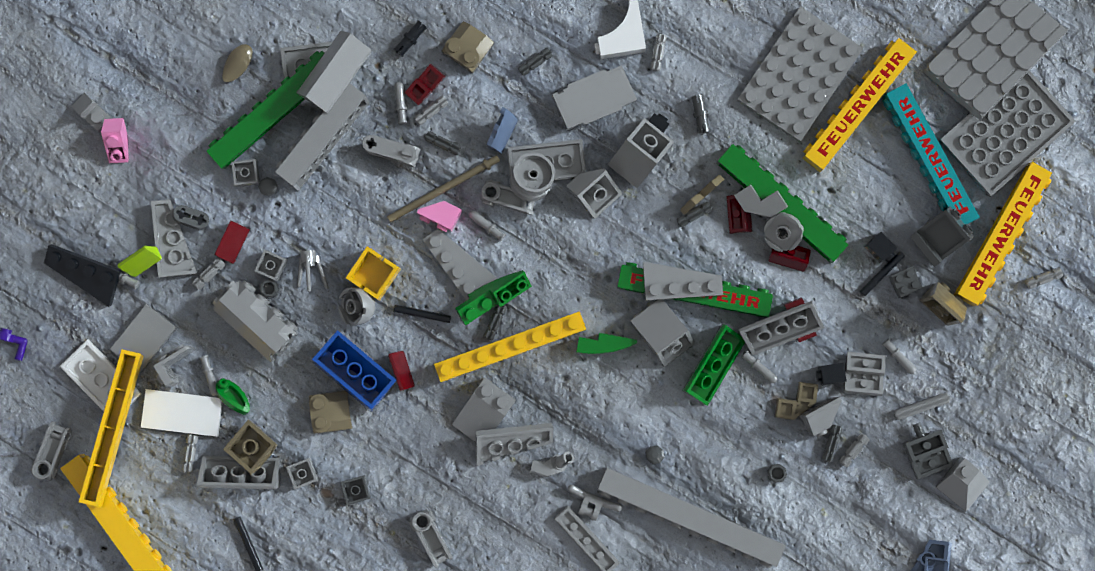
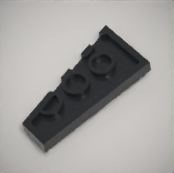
[44,244,121,307]

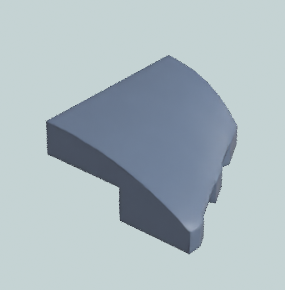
[487,107,518,154]
[911,540,952,571]

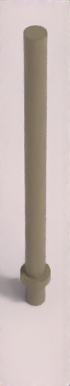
[387,155,500,223]

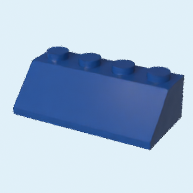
[312,330,397,412]

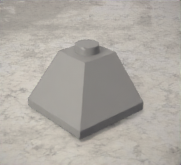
[566,169,623,219]
[800,397,842,437]
[936,457,990,512]

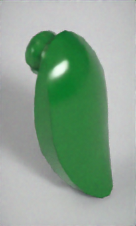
[216,378,250,415]

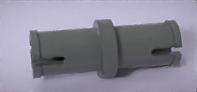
[691,94,711,134]

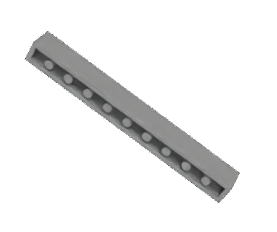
[597,467,786,568]

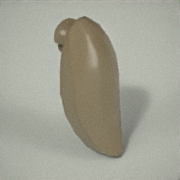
[222,44,253,82]

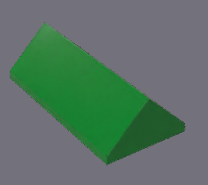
[682,324,745,406]

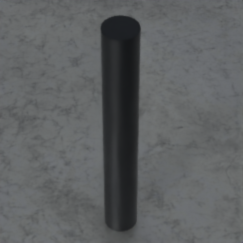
[859,251,905,296]
[393,305,451,323]
[233,516,264,571]

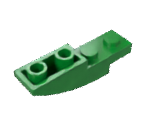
[455,270,532,326]

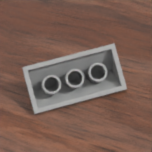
[297,30,372,114]
[739,300,824,356]
[196,456,280,489]

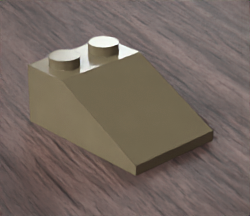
[919,282,967,326]

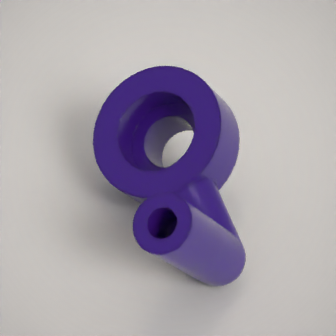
[0,328,28,361]

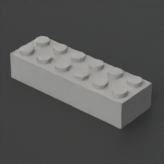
[275,83,370,191]

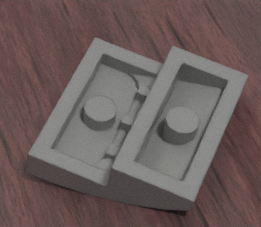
[843,352,886,396]

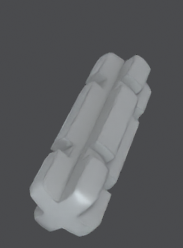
[650,34,667,71]
[414,96,448,125]
[192,257,226,290]
[1025,267,1063,289]
[839,433,870,468]
[182,434,198,473]

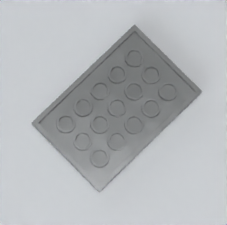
[737,6,863,142]
[939,71,1076,197]

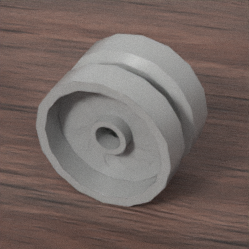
[509,152,555,202]

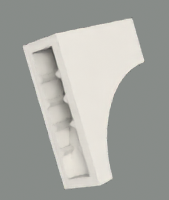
[594,0,646,59]

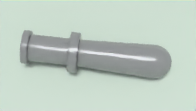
[394,82,407,124]
[469,211,506,242]
[104,263,140,290]
[882,338,916,374]
[741,350,777,383]
[199,355,218,397]

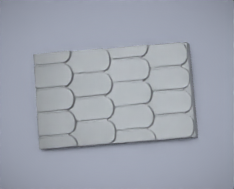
[923,0,1068,120]

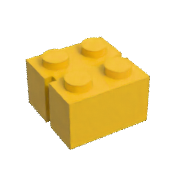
[346,246,401,301]

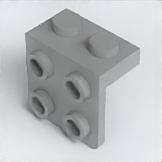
[154,344,195,387]

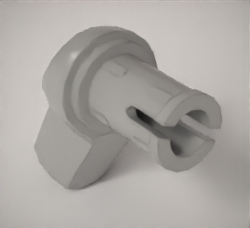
[530,452,574,477]

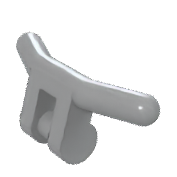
[568,485,622,521]

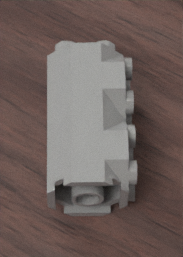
[212,280,298,362]

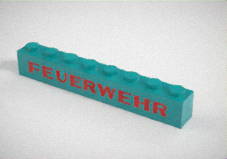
[883,83,980,224]

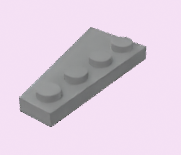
[423,229,497,300]

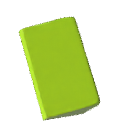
[117,246,162,277]

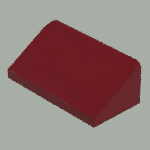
[726,195,752,234]
[214,221,250,264]
[768,246,811,272]
[388,351,415,391]

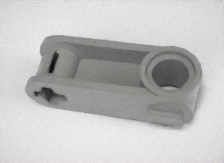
[363,135,421,168]
[480,179,535,215]
[30,421,71,481]
[409,509,453,568]

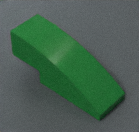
[576,333,637,354]

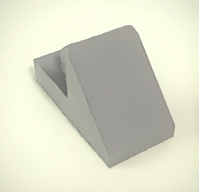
[72,92,113,132]

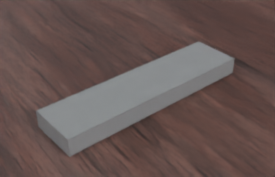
[554,506,620,571]

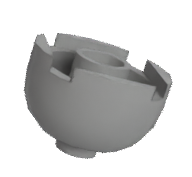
[338,287,375,326]

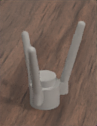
[297,250,329,292]

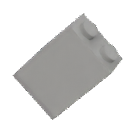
[608,118,674,188]
[631,300,695,367]

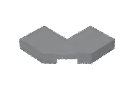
[734,184,788,217]

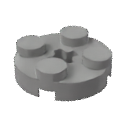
[764,212,804,252]

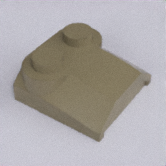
[442,21,494,73]
[309,391,353,434]
[223,420,278,474]

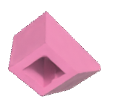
[101,118,129,163]
[417,201,462,232]

